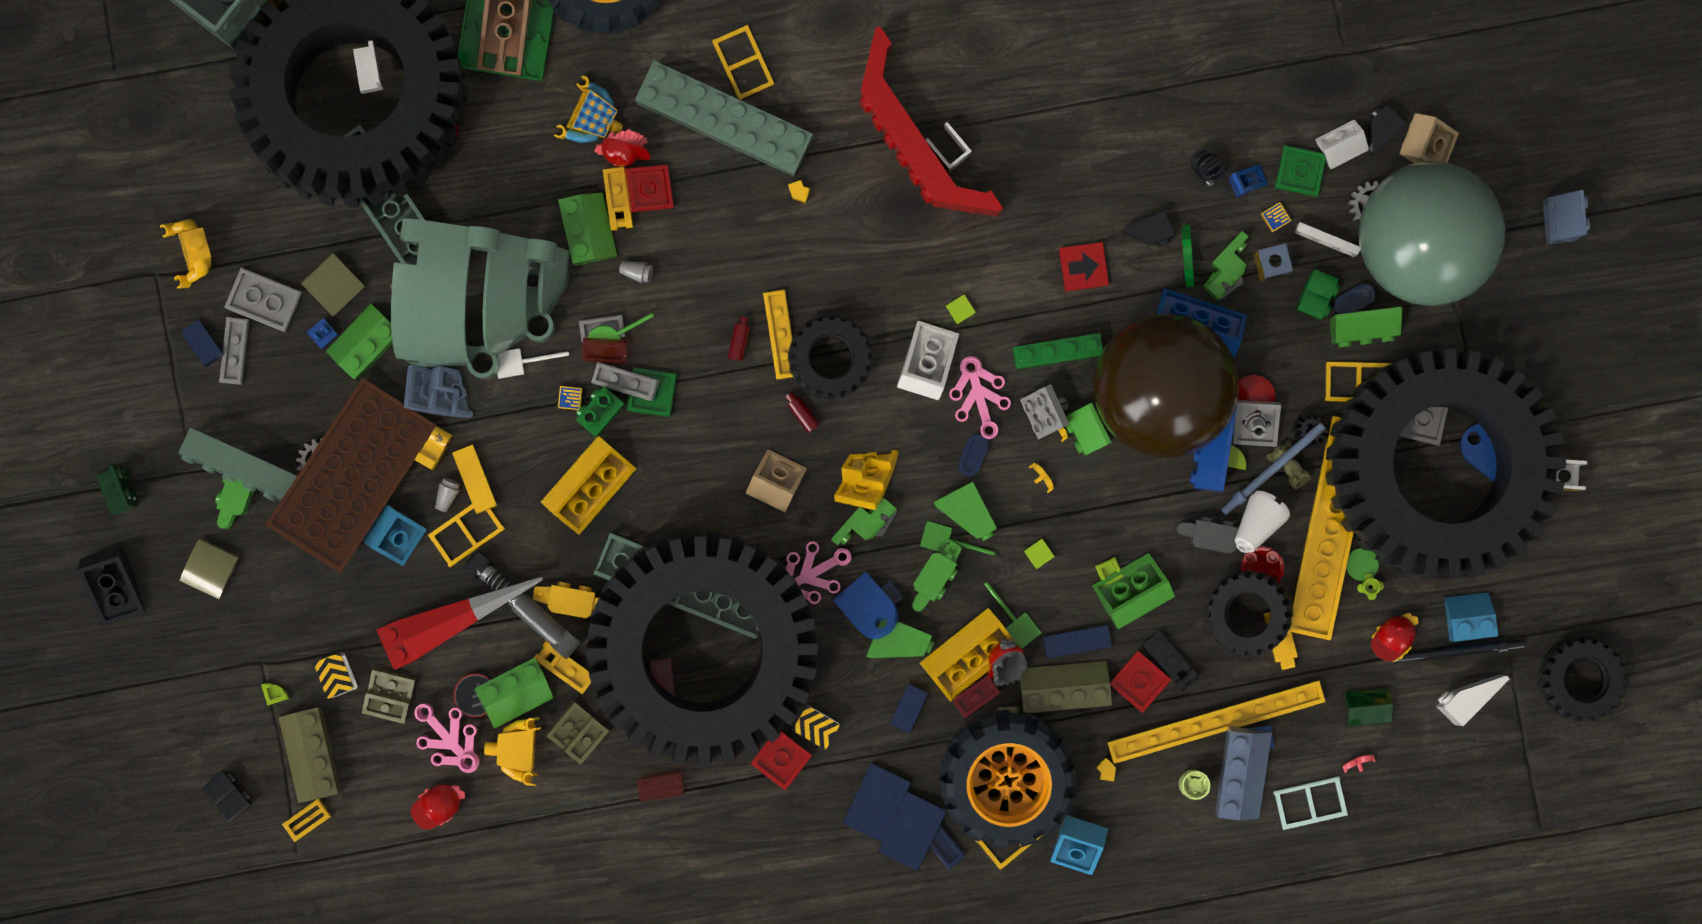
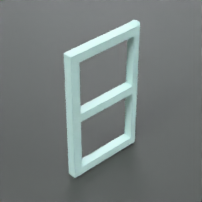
[1273,776,1348,830]

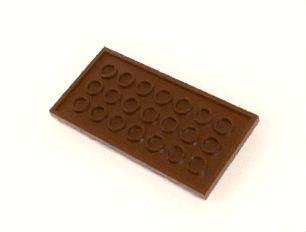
[265,378,437,573]

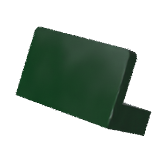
[1345,688,1393,726]

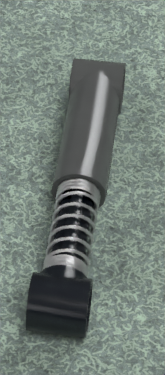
[461,549,581,659]

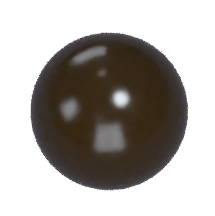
[1094,313,1239,458]

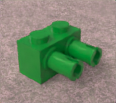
[576,387,625,438]

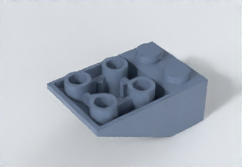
[1543,190,1590,244]

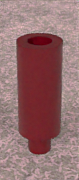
[728,316,750,361]
[785,392,820,434]

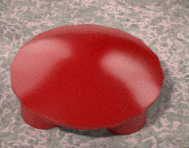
[1238,375,1276,413]
[1241,546,1285,583]

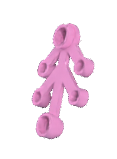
[949,356,1011,439]
[786,542,851,604]
[414,703,480,773]

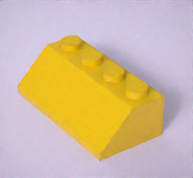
[541,436,637,535]
[920,608,1017,702]

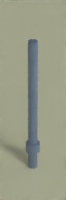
[1221,422,1326,516]

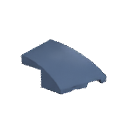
[404,364,473,418]

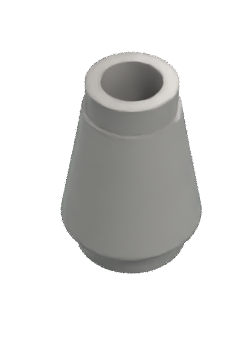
[619,261,653,284]
[435,478,460,512]

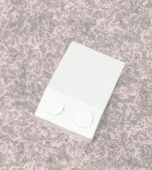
[897,321,959,401]
[1436,675,1510,726]

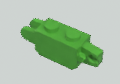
[215,479,254,529]
[912,541,962,612]

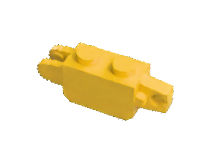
[533,582,599,618]

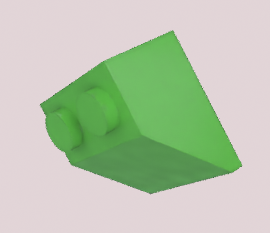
[1065,403,1111,456]

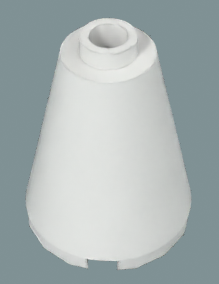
[1235,491,1290,553]

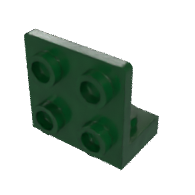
[95,464,138,516]

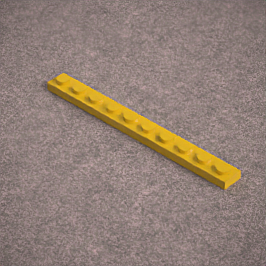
[1107,681,1325,764]

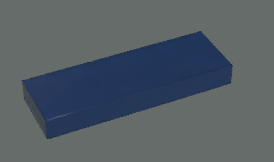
[1043,625,1112,659]

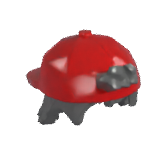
[988,639,1028,686]

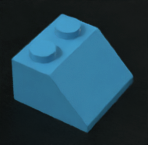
[362,504,427,566]
[1444,592,1498,642]
[1050,815,1108,875]

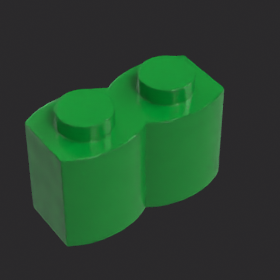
[1295,269,1340,320]

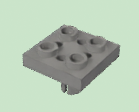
[1020,384,1069,439]
[1232,400,1281,447]

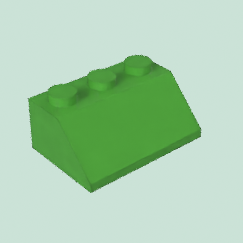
[558,193,617,266]
[326,304,393,381]
[1329,307,1402,348]
[1092,553,1175,629]
[474,658,553,729]

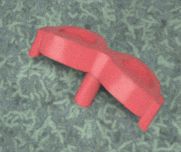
[1342,754,1376,773]

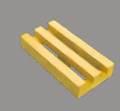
[282,798,332,842]

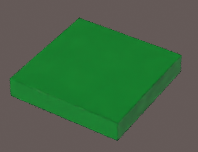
[1274,145,1326,198]
[627,367,677,417]

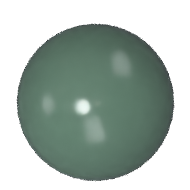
[1359,161,1506,306]

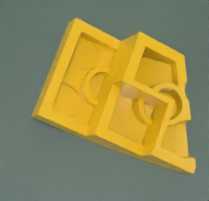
[834,450,898,510]

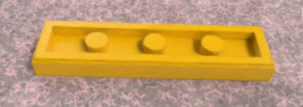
[763,290,793,380]

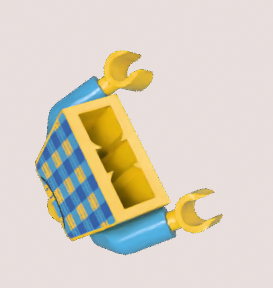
[554,76,623,143]

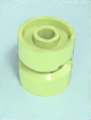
[1179,770,1210,800]

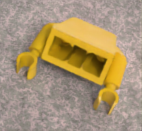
[160,219,211,289]
[484,717,541,786]

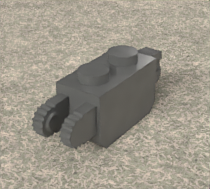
[1175,517,1239,554]

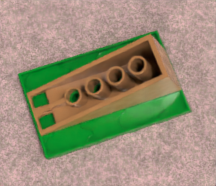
[458,0,554,81]

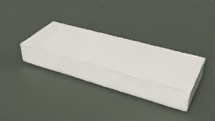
[1294,222,1360,257]

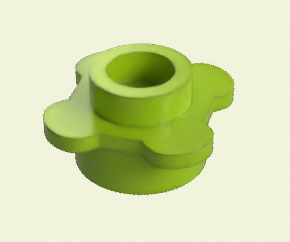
[1357,574,1384,600]

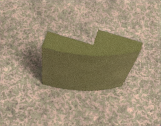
[301,253,365,316]
[179,538,240,599]
[362,667,416,724]
[545,701,609,765]

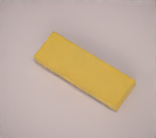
[452,445,497,514]

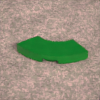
[1182,225,1194,287]

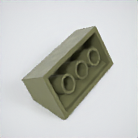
[1019,661,1112,713]
[278,707,342,803]

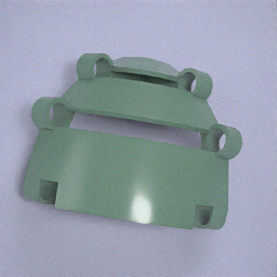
[391,218,570,380]

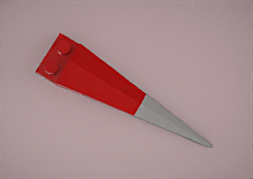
[376,577,543,670]

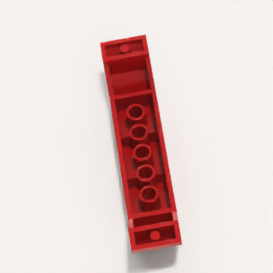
[859,26,1003,217]

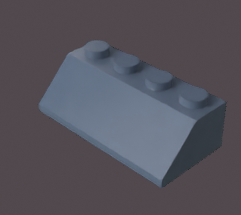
[1215,726,1272,820]

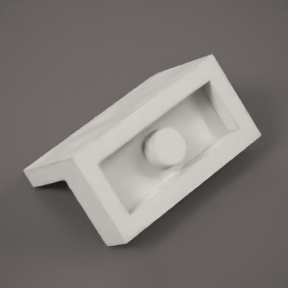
[353,40,383,94]
[1316,120,1369,169]

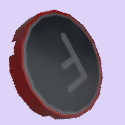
[453,673,491,717]

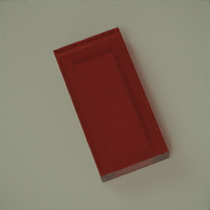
[582,338,627,364]
[637,773,684,802]

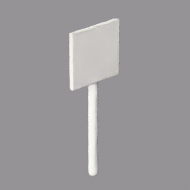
[497,348,570,379]

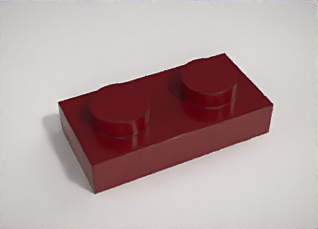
[952,675,1000,719]

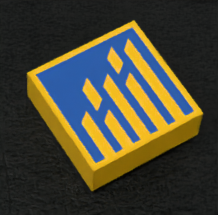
[1260,202,1291,232]
[558,386,583,410]

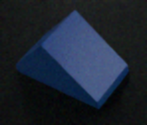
[1228,165,1268,198]

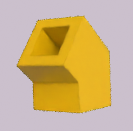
[788,180,810,203]
[1096,758,1116,781]

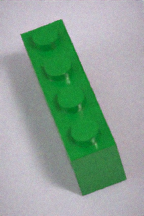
[1012,333,1103,371]

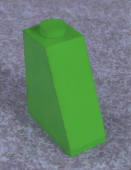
[933,482,997,541]
[866,620,934,658]

